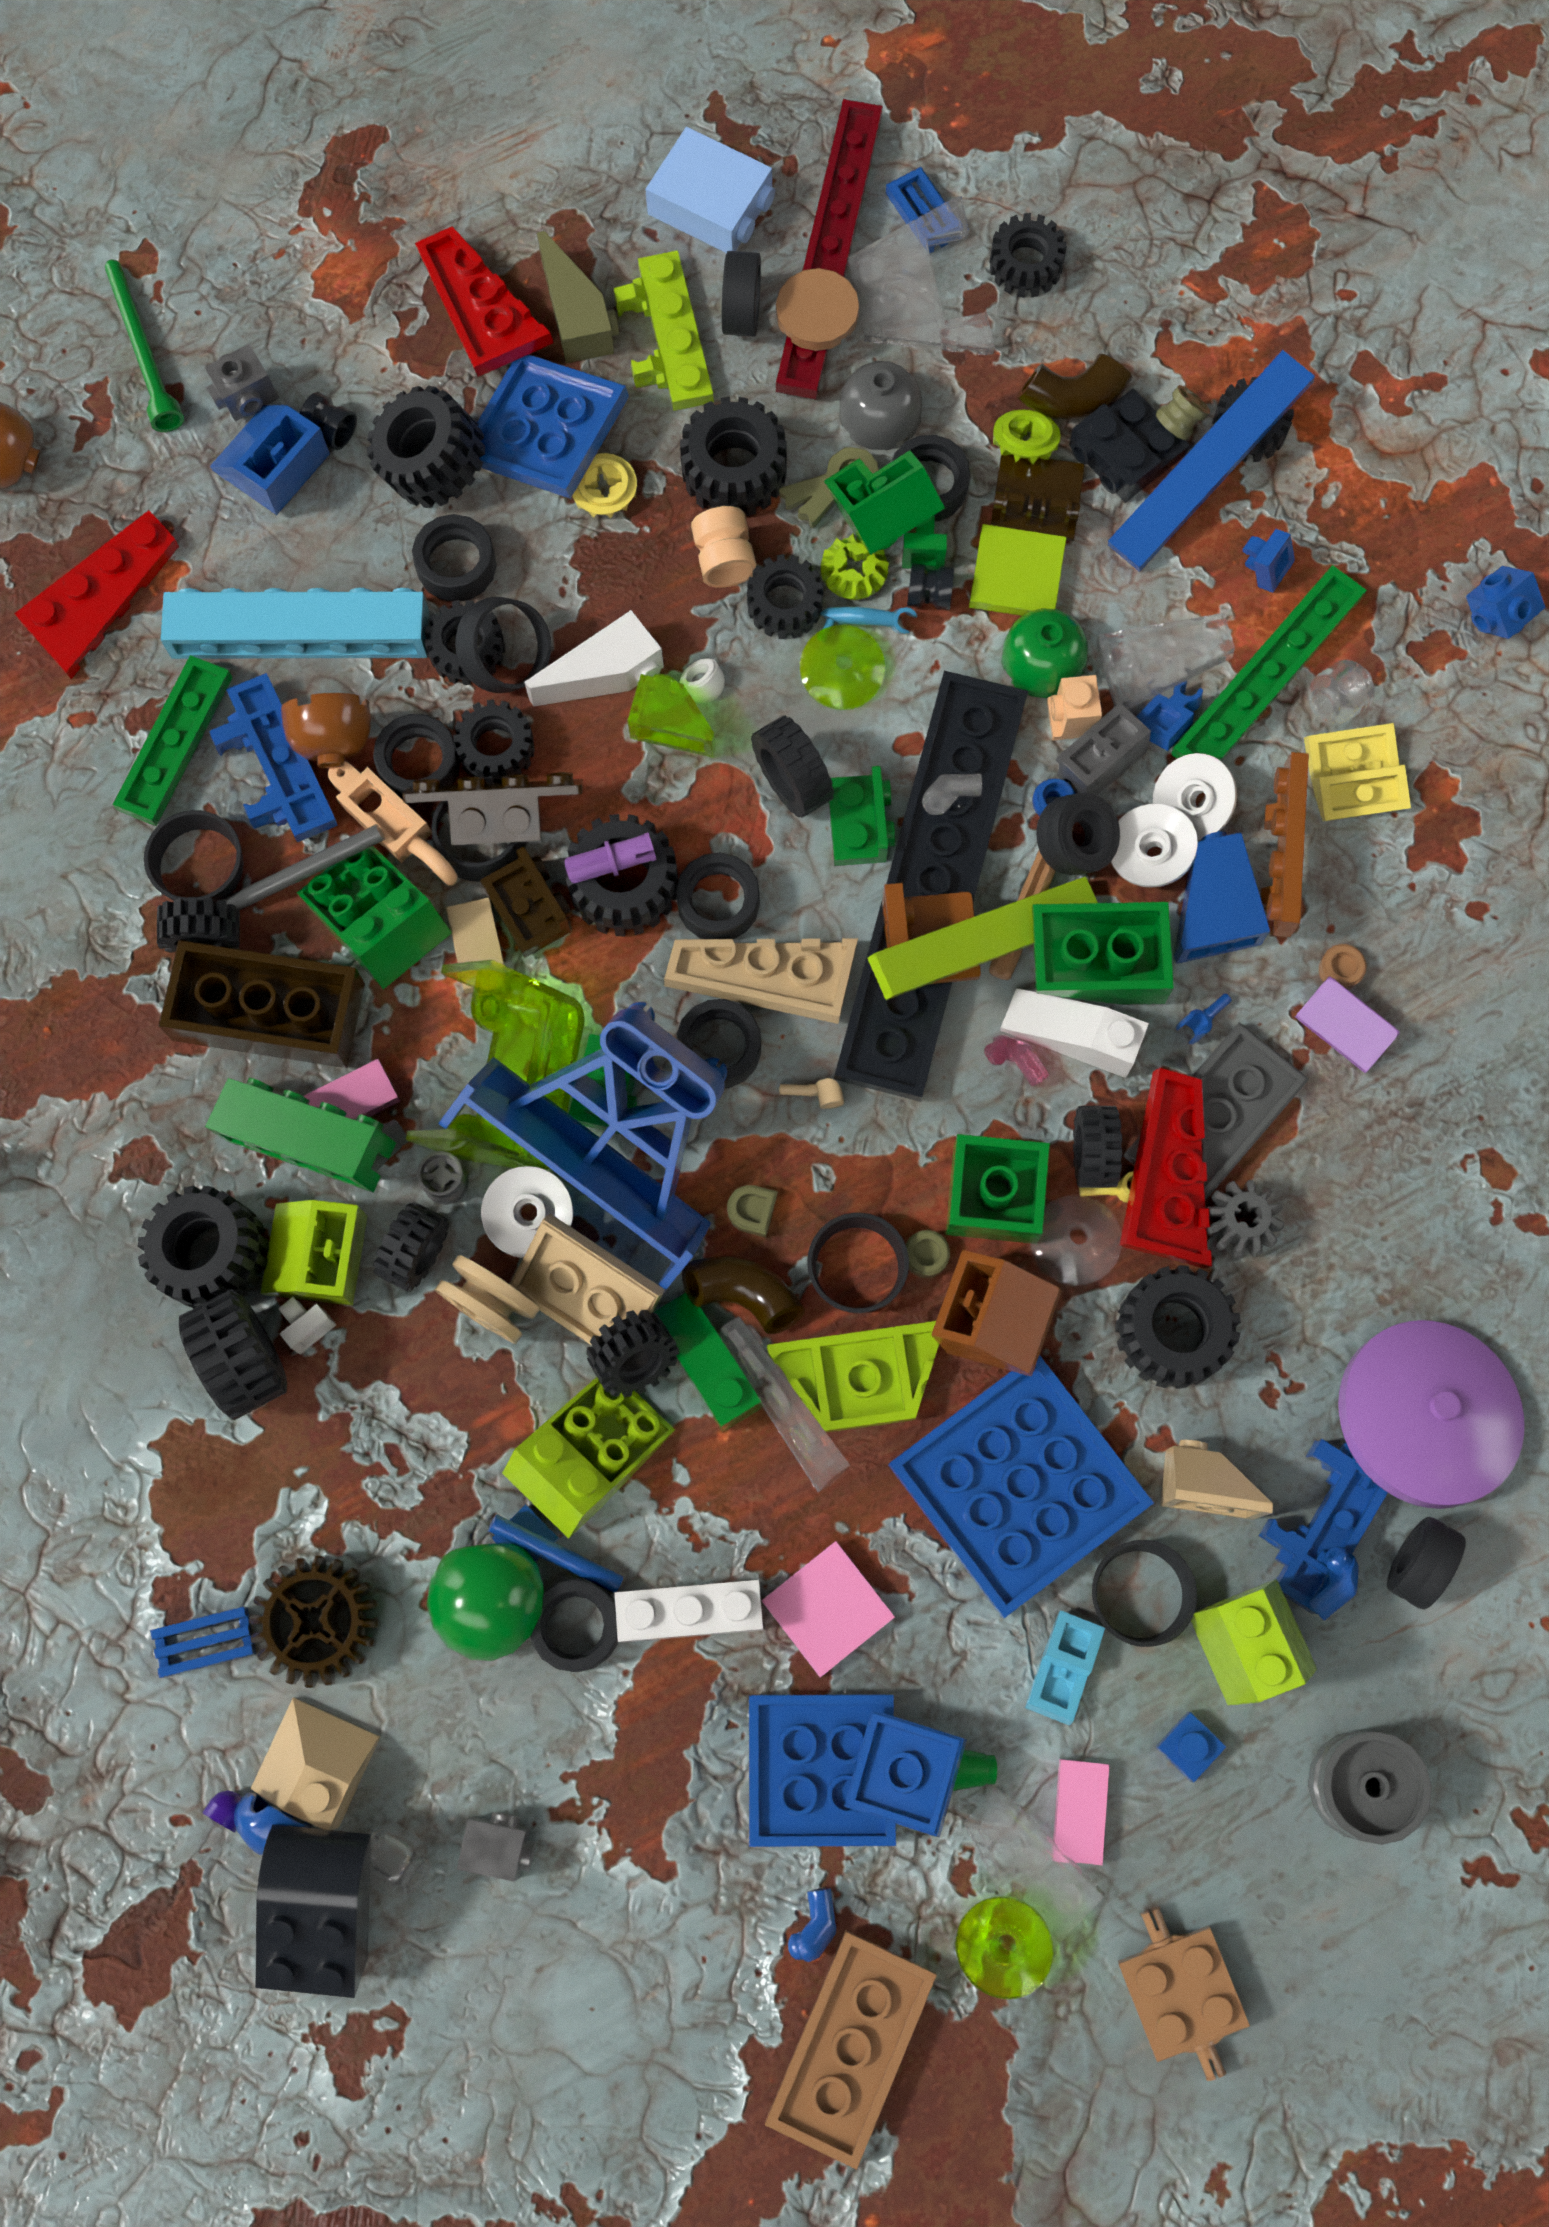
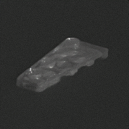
[719,1316,850,1493]

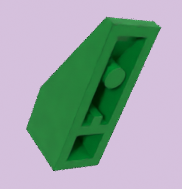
[654,1292,762,1433]

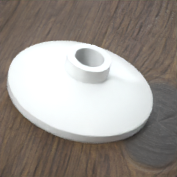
[1153,753,1237,841]
[1111,804,1198,888]
[481,1166,573,1258]

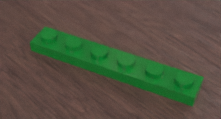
[1171,565,1367,761]

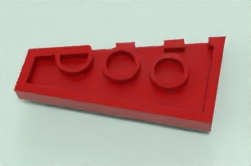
[415,226,554,377]
[1119,1068,1212,1269]

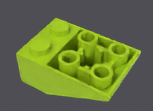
[502,1377,675,1539]

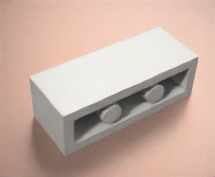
[614,1580,763,1643]

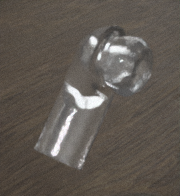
[922,774,982,815]

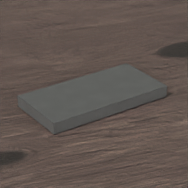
[1123,1022,1309,1200]

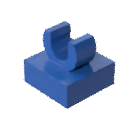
[1242,529,1295,593]

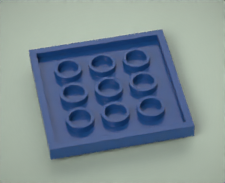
[888,1355,1154,1619]

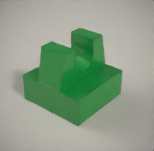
[902,516,947,570]

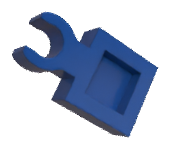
[1136,679,1203,751]

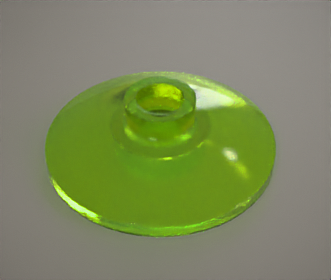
[799,625,885,710]
[955,1896,1054,1999]

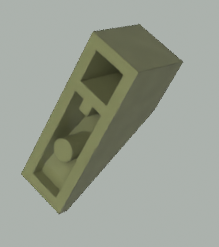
[537,231,619,364]

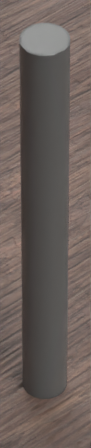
[221,824,385,911]

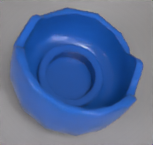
[234,1792,313,1855]

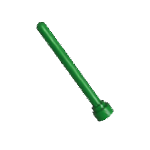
[105,259,184,432]

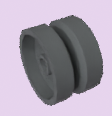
[1308,1730,1432,1845]

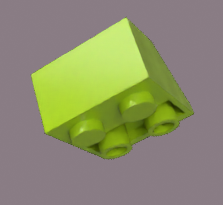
[261,1200,368,1306]

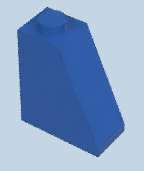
[1174,831,1270,964]

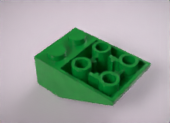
[297,846,452,989]

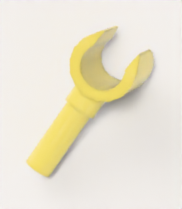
[1079,1171,1134,1203]

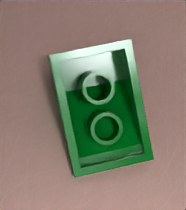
[1032,902,1174,1005]

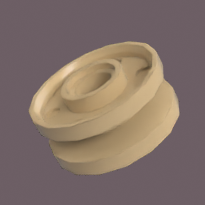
[435,1255,540,1344]

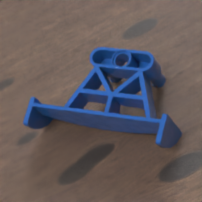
[438,1002,727,1292]

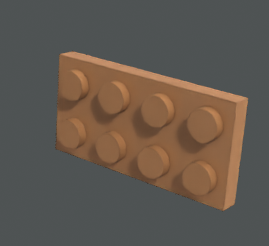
[765,1930,937,2170]

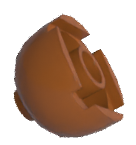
[0,402,40,489]
[281,693,371,769]

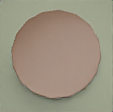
[776,268,859,351]

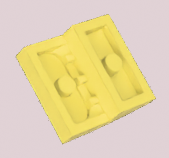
[1304,723,1411,822]

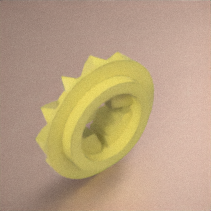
[572,453,637,519]

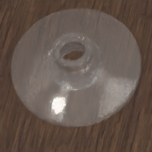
[1031,1195,1122,1286]

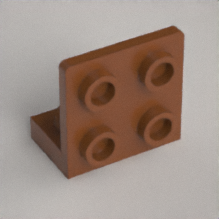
[882,883,981,984]

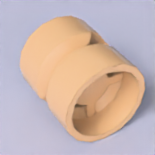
[691,506,757,588]

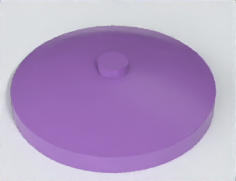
[1338,1320,1524,1509]

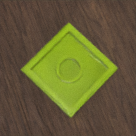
[969,524,1066,616]

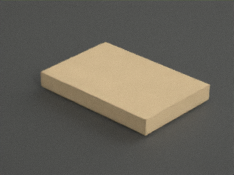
[510,1214,665,1345]

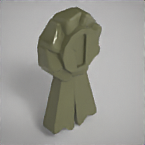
[779,447,878,528]

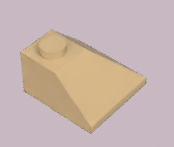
[1160,1440,1273,1520]
[251,1697,381,1830]

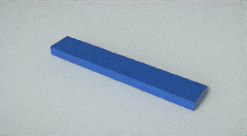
[1108,350,1315,572]

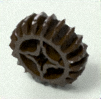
[249,1556,381,1688]

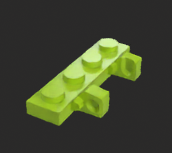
[614,250,714,411]

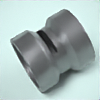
[417,1151,469,1205]

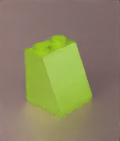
[1191,1578,1317,1705]

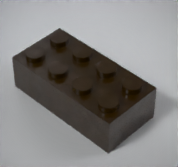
[158,940,365,1068]

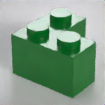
[824,450,945,555]

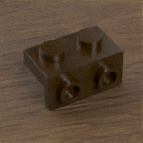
[480,846,572,958]

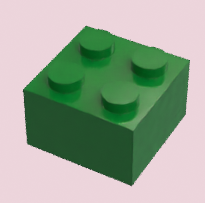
[946,1134,1050,1244]

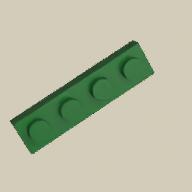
[112,655,233,826]

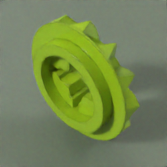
[993,409,1061,464]
[820,533,889,600]

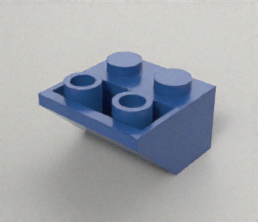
[210,405,330,515]

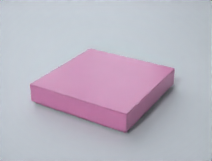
[761,1541,895,1677]

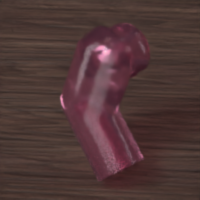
[984,1034,1049,1087]

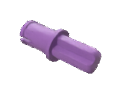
[565,832,657,883]

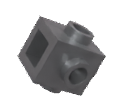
[205,344,279,422]

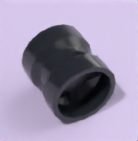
[299,392,357,450]
[907,563,954,611]

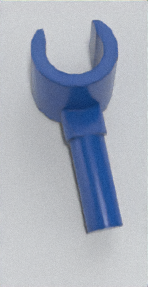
[1176,993,1232,1045]

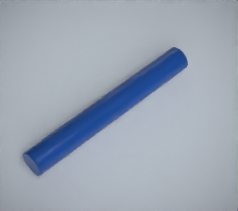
[488,1514,623,1593]

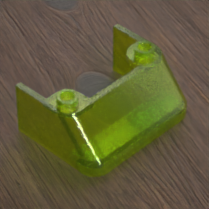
[405,960,585,1170]

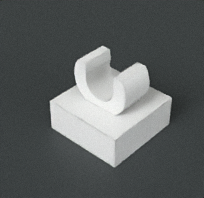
[278,1297,336,1354]

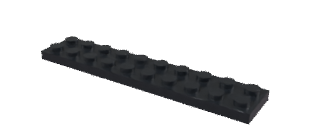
[834,670,1028,1102]

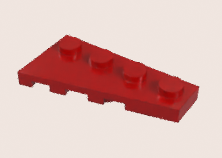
[14,510,179,679]

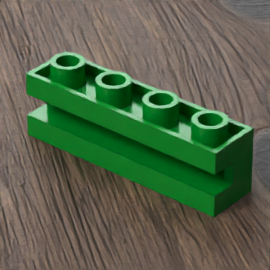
[205,1078,396,1193]

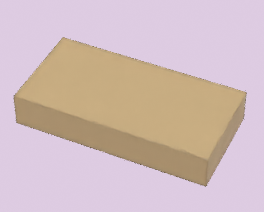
[446,897,509,994]

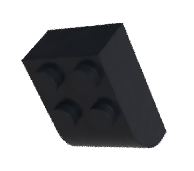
[255,1824,371,1998]

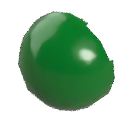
[426,1543,544,1661]

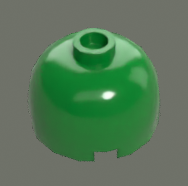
[1001,608,1088,698]

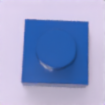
[1156,1712,1226,1783]

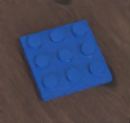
[477,355,629,499]
[749,1695,896,1847]

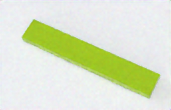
[867,876,1098,1000]

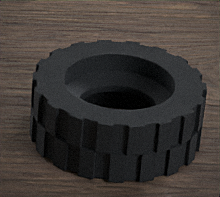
[751,715,834,818]

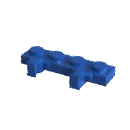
[209,673,338,843]
[1258,1439,1388,1614]

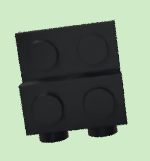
[1069,388,1190,503]

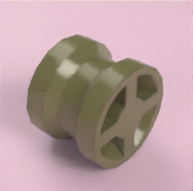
[1156,385,1210,440]

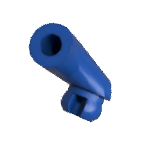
[1309,1547,1359,1621]
[788,1888,836,1962]

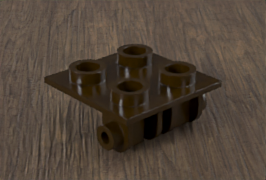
[991,455,1085,541]

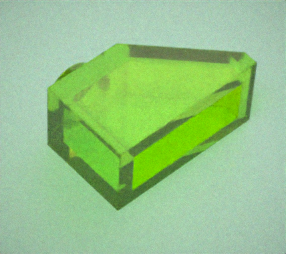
[627,674,716,758]

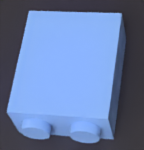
[645,126,775,253]

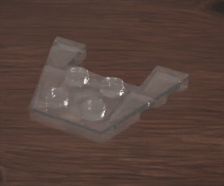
[848,196,995,355]

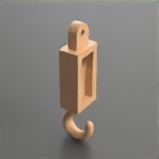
[328,761,458,886]

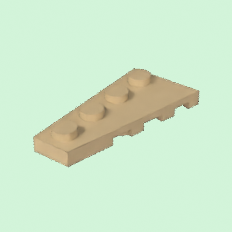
[664,938,858,1024]

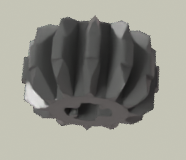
[1206,1180,1284,1258]

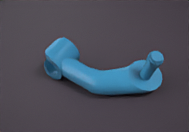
[817,607,917,644]

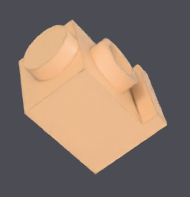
[1047,675,1102,741]

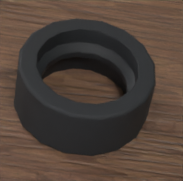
[721,251,761,337]
[892,435,970,521]
[412,514,497,602]
[373,714,460,803]
[675,852,760,939]
[676,999,761,1088]
[530,1579,619,1672]

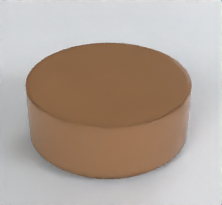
[1319,944,1367,990]

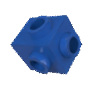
[1466,566,1546,639]

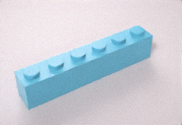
[160,588,429,659]

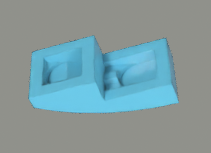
[1025,1610,1105,1726]

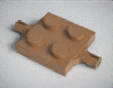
[1118,1906,1250,2081]

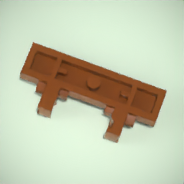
[1260,752,1309,937]

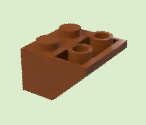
[931,1250,1062,1377]

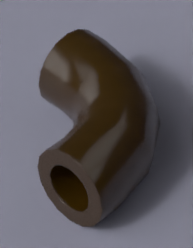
[1017,354,1133,420]
[682,1256,805,1334]

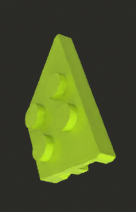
[767,1321,939,1433]

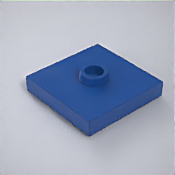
[844,1710,967,1837]

